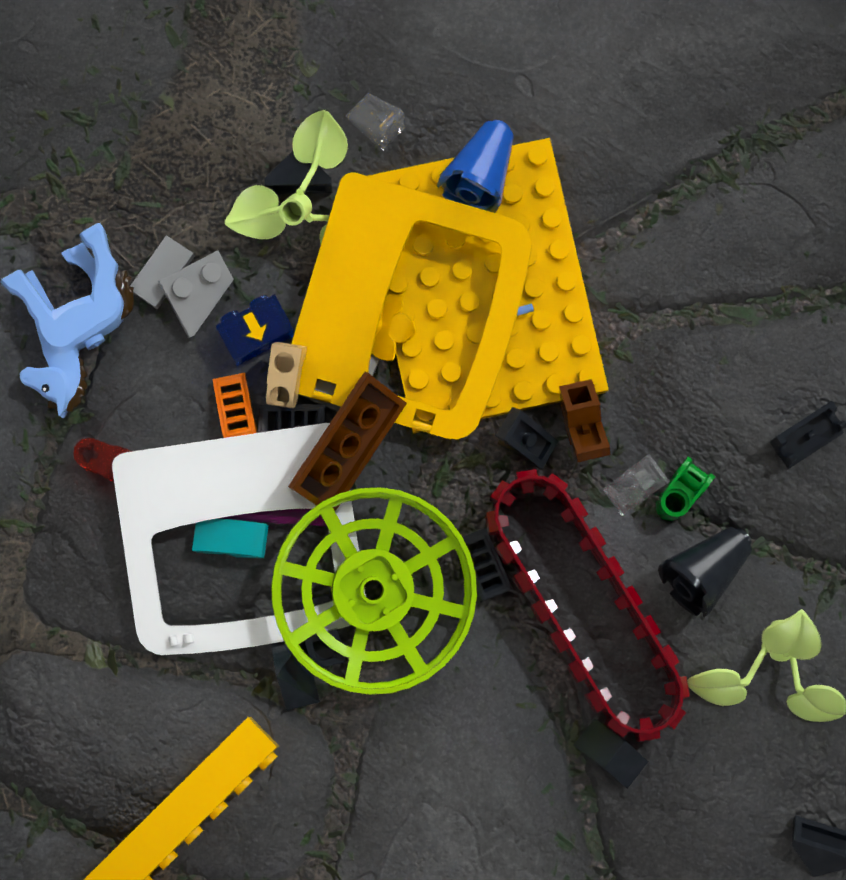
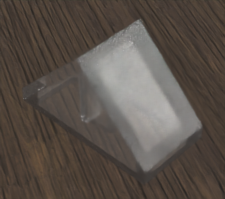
[346,93,405,150]
[603,454,670,516]

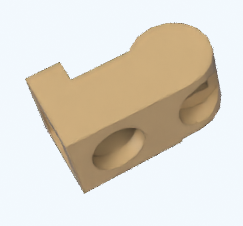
[266,342,307,409]

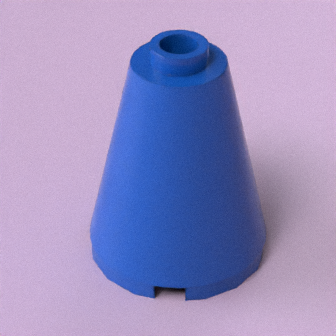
[437,120,514,213]

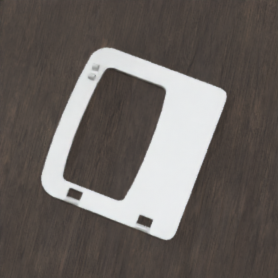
[112,423,366,655]

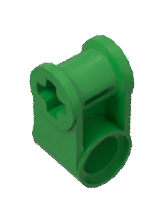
[656,456,715,522]

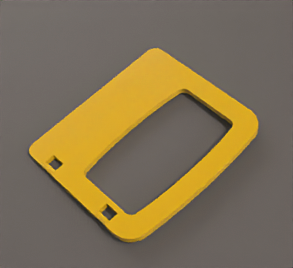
[291,172,532,440]

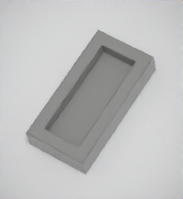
[130,235,195,309]

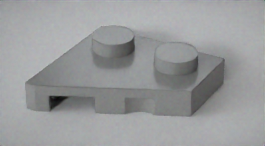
[158,250,234,338]

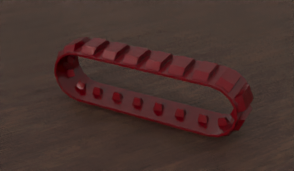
[485,469,690,741]

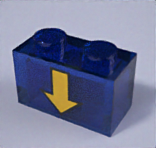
[215,294,295,366]

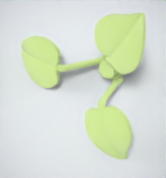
[225,110,348,243]
[687,609,846,722]

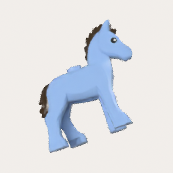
[0,223,134,418]

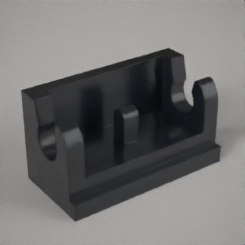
[770,401,846,469]

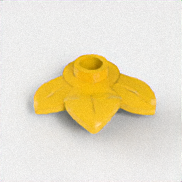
[372,294,416,361]

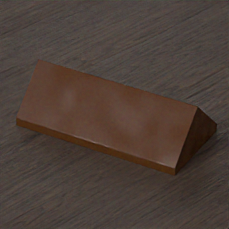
[288,372,407,511]

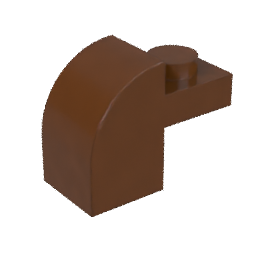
[559,379,610,462]

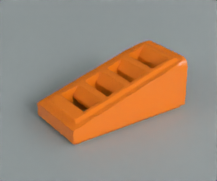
[212,373,258,438]

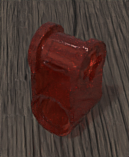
[73,438,132,482]

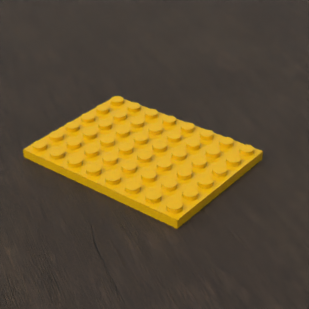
[368,138,609,434]

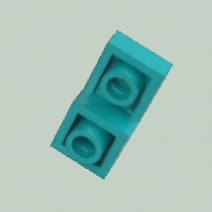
[192,518,269,558]

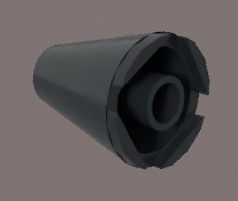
[658,527,752,617]

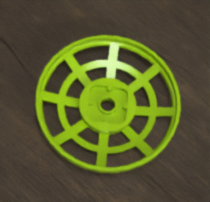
[271,487,477,694]

